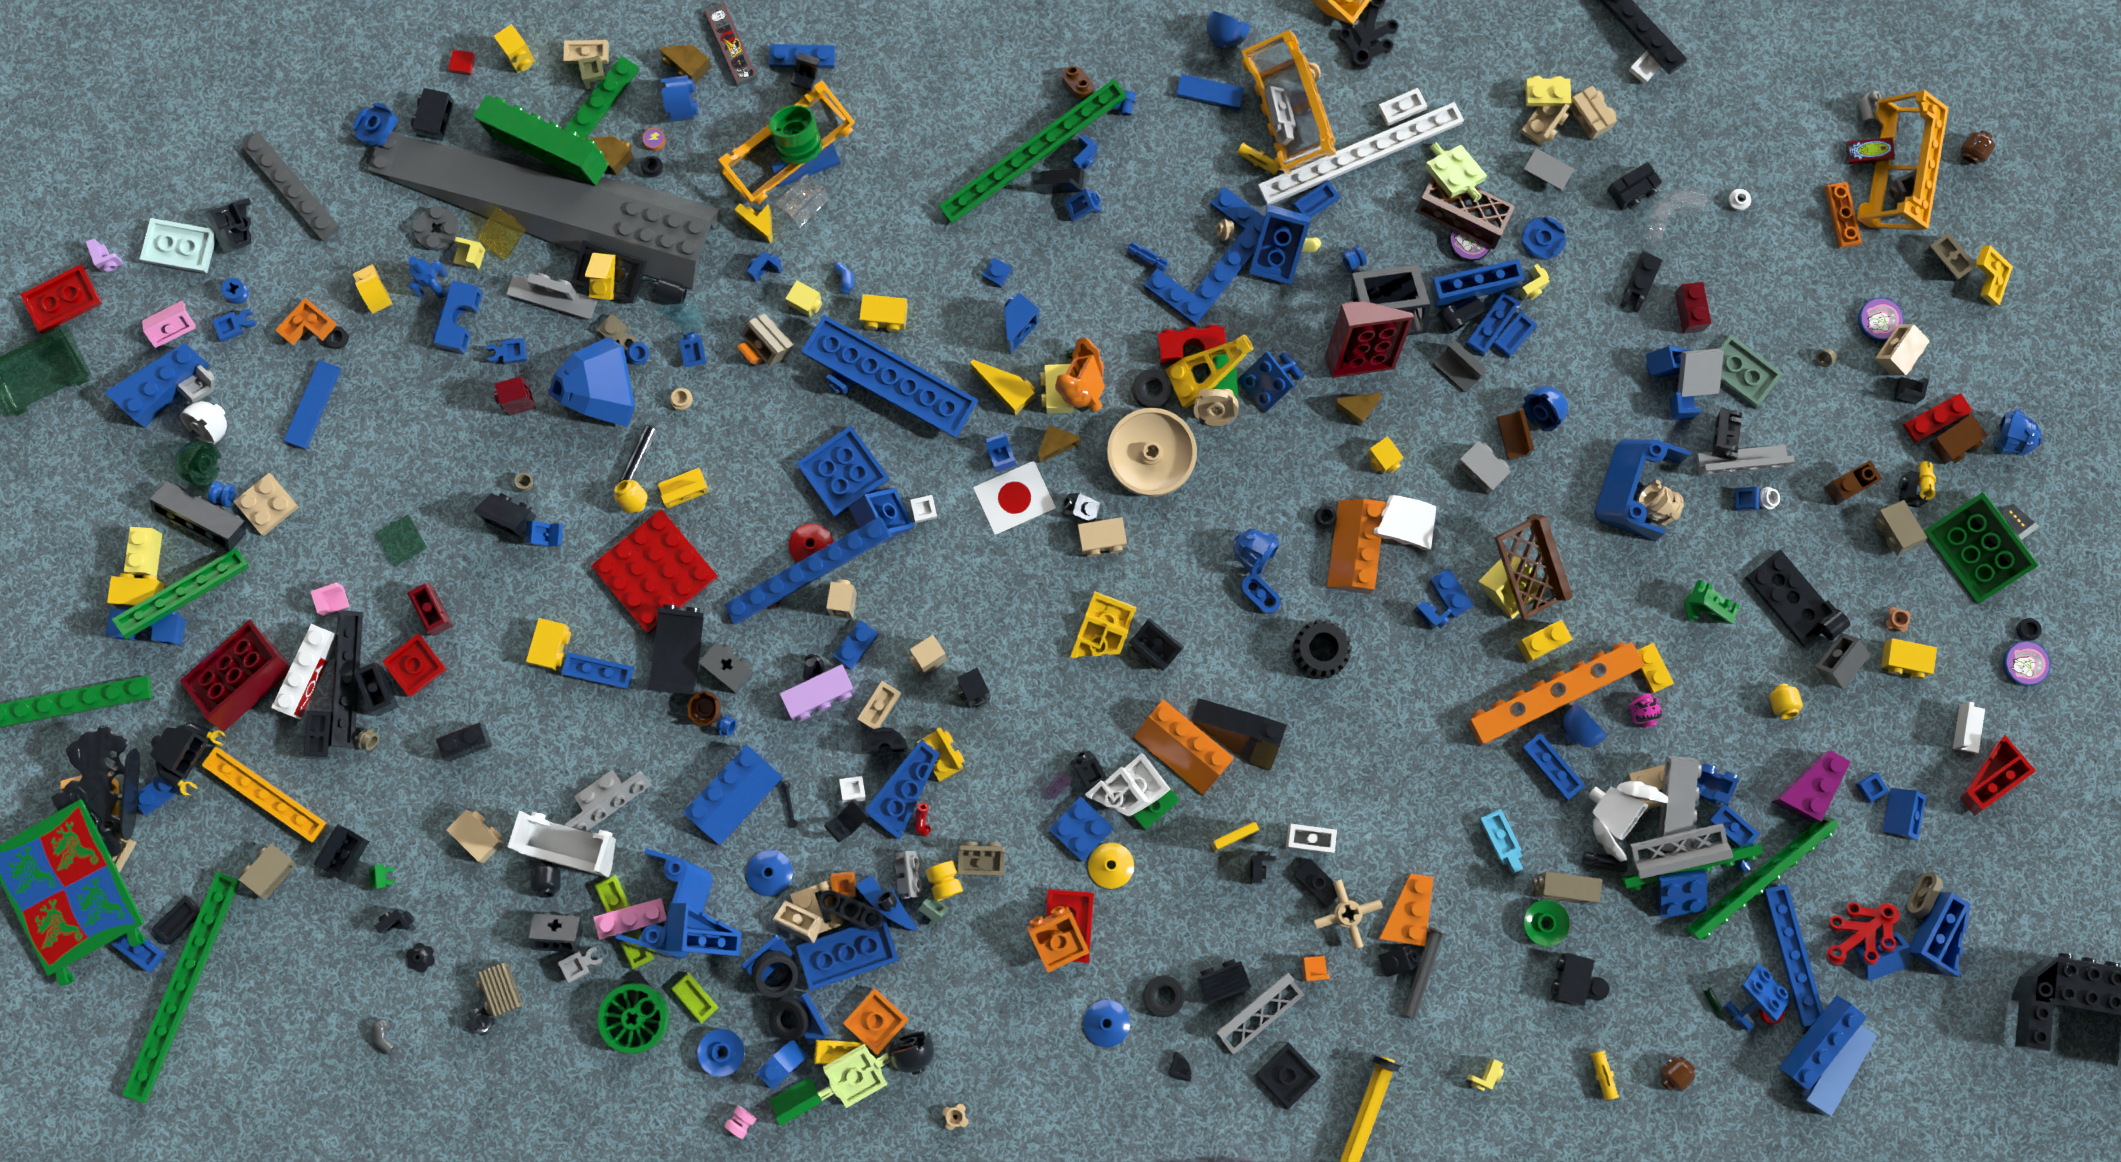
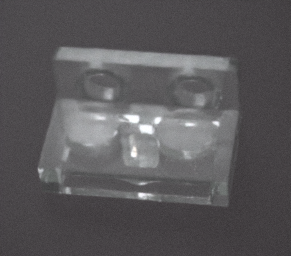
[775,174,830,227]

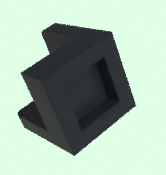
[1894,376,1929,405]

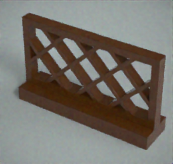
[1415,177,1515,249]
[1494,513,1573,620]

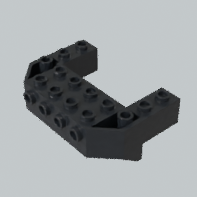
[2012,953,2121,1051]

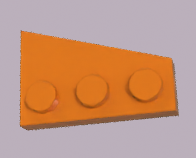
[1378,874,1434,946]

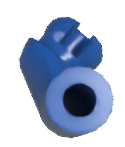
[833,262,854,294]

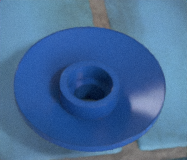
[747,850,793,896]
[1083,1000,1130,1047]
[698,1029,745,1077]

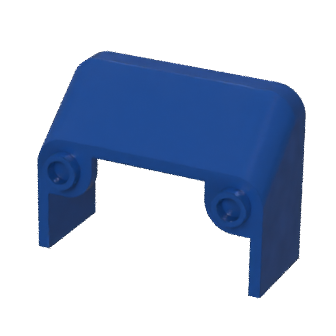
[1594,439,1691,542]
[616,848,713,959]

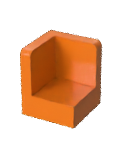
[1301,956,1330,982]

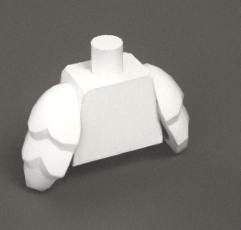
[1588,781,1668,862]

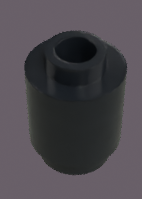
[652,278,687,305]

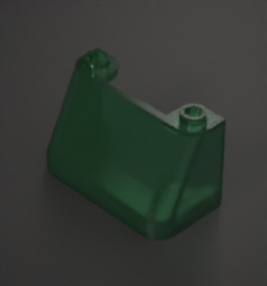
[0,324,91,417]

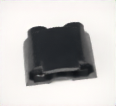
[861,727,909,755]

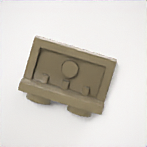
[958,841,1005,876]

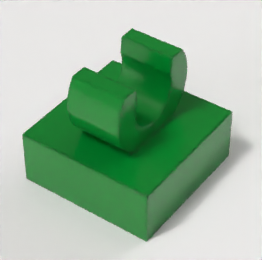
[368,864,395,891]

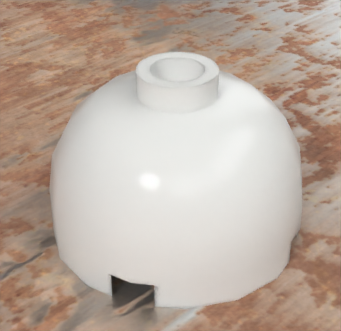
[180,401,227,446]

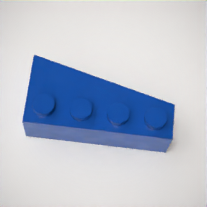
[105,343,210,428]

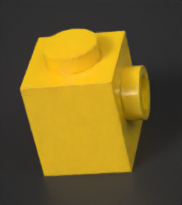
[1367,436,1404,475]

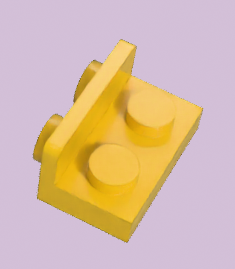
[917,727,965,782]

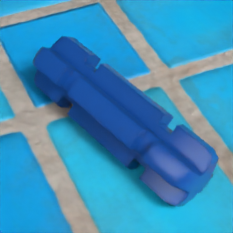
[1127,242,1169,272]

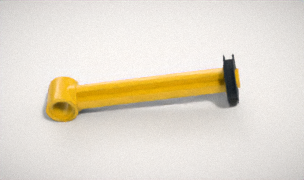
[1339,1054,1403,1162]

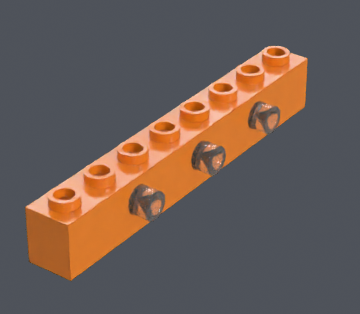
[1467,641,1645,746]

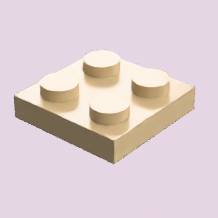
[234,473,299,536]

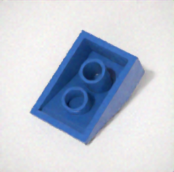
[1249,204,1310,285]

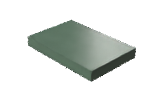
[1718,334,1783,409]

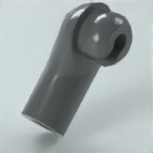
[371,1018,395,1055]

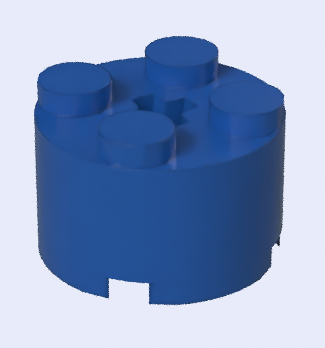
[661,75,699,123]

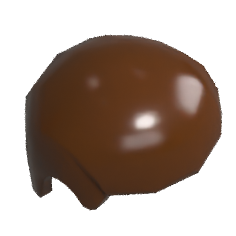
[687,691,721,726]

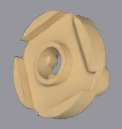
[1194,389,1239,426]

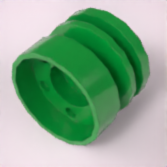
[769,105,823,164]

